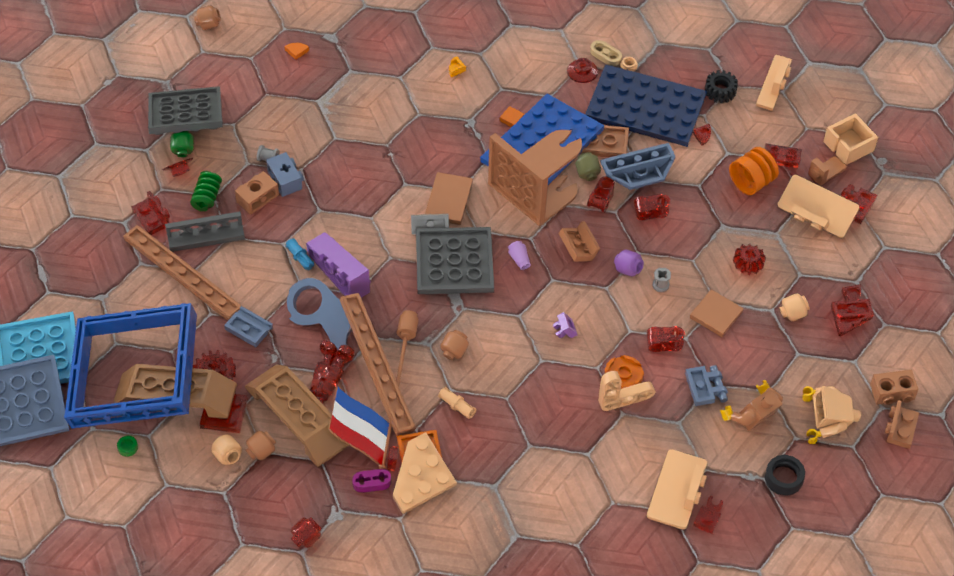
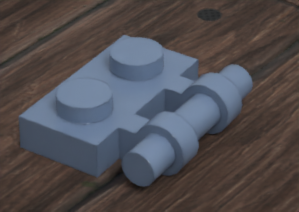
[685,365,728,406]

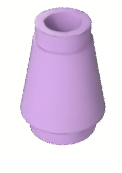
[508,241,531,270]

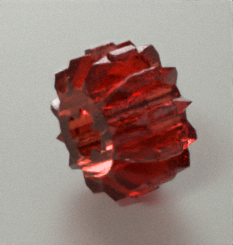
[733,243,766,275]

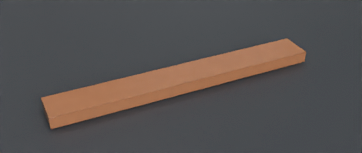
[123,225,243,321]
[340,293,416,436]

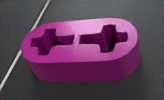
[352,469,391,493]

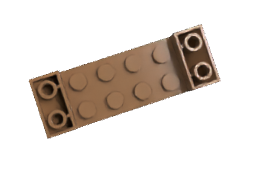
[113,364,237,419]
[245,364,349,467]

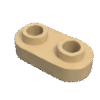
[590,40,622,66]

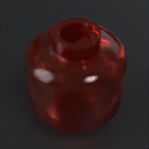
[290,517,322,548]

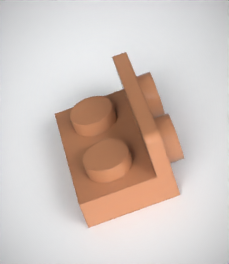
[885,400,919,449]

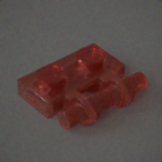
[841,184,878,224]

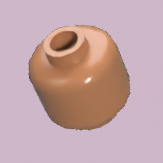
[194,5,221,30]
[440,330,469,360]
[245,430,276,461]

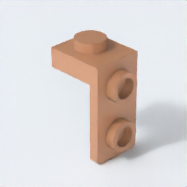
[808,156,847,186]

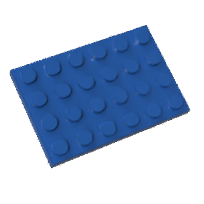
[480,94,604,185]

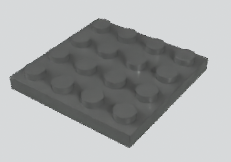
[148,86,223,135]
[416,227,494,294]

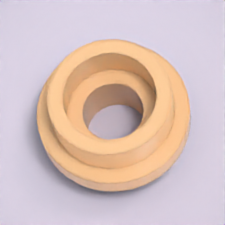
[620,57,638,72]

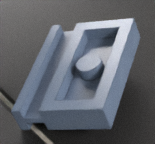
[224,306,273,347]

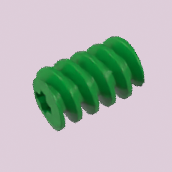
[190,171,222,212]

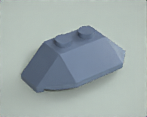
[600,143,676,190]

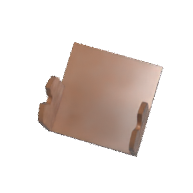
[488,130,582,227]

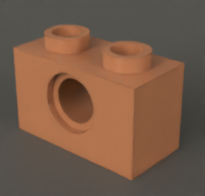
[235,171,279,215]

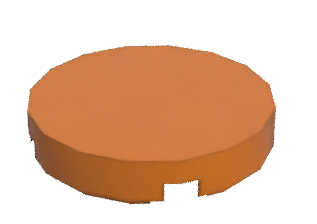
[604,355,644,389]

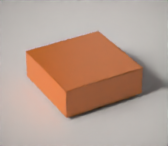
[500,106,524,127]

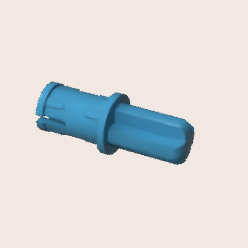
[286,238,314,271]

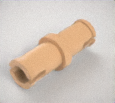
[438,387,476,419]

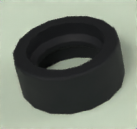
[765,455,806,496]

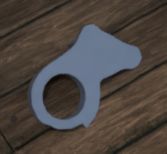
[287,278,352,350]

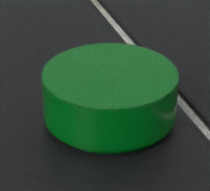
[117,436,138,457]

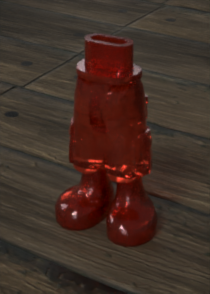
[310,340,355,404]

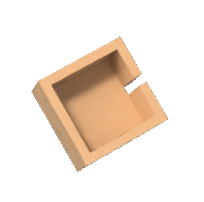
[823,113,878,165]

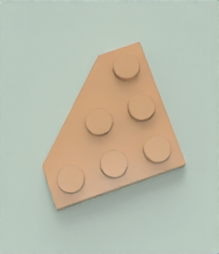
[393,432,457,514]

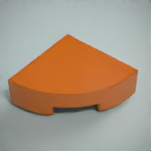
[284,43,309,60]

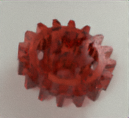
[193,350,236,381]

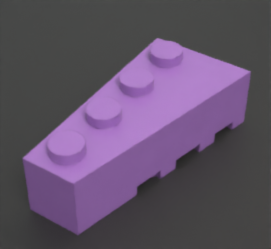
[306,232,371,297]

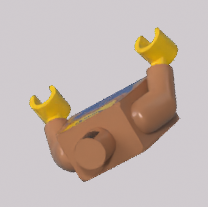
[720,380,783,431]

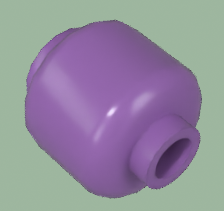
[614,249,644,277]

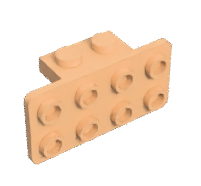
[778,175,859,238]
[647,449,707,529]

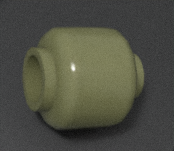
[575,152,601,181]

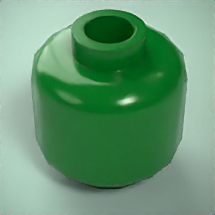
[170,131,194,158]

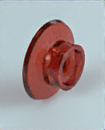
[567,58,598,83]
[162,158,193,177]

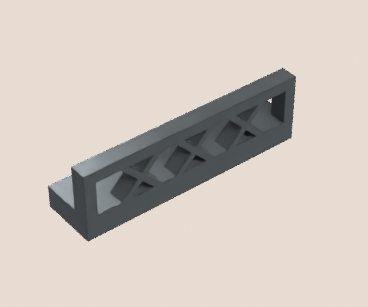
[165,212,245,252]

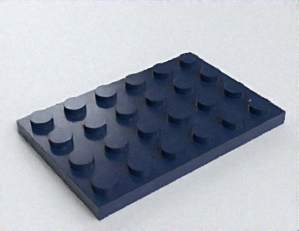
[585,64,707,147]

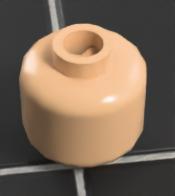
[779,293,810,321]
[211,435,242,465]

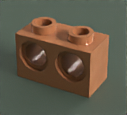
[870,369,919,405]

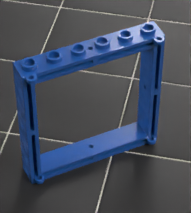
[64,303,197,429]

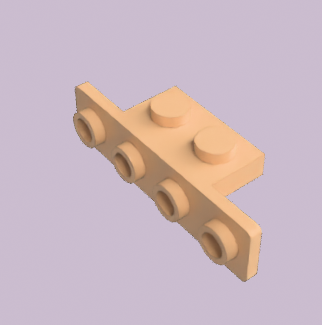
[756,55,792,110]

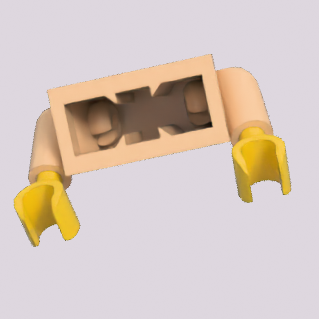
[802,386,861,444]

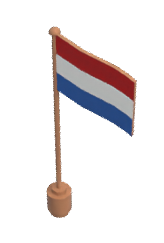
[328,310,419,470]

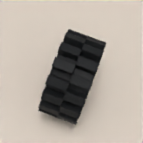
[705,70,738,103]

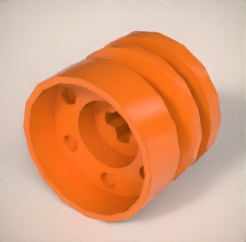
[729,147,779,195]

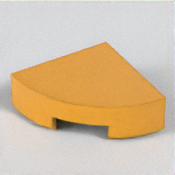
[449,56,466,78]

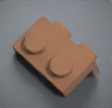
[559,221,600,262]

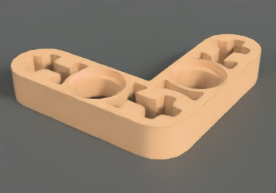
[598,371,656,411]

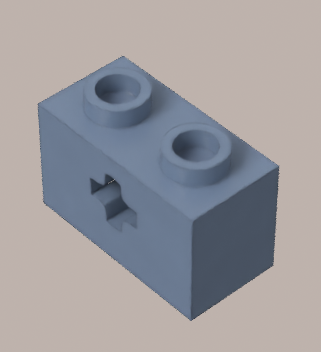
[266,152,304,197]

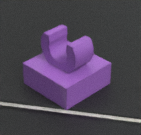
[553,312,578,338]

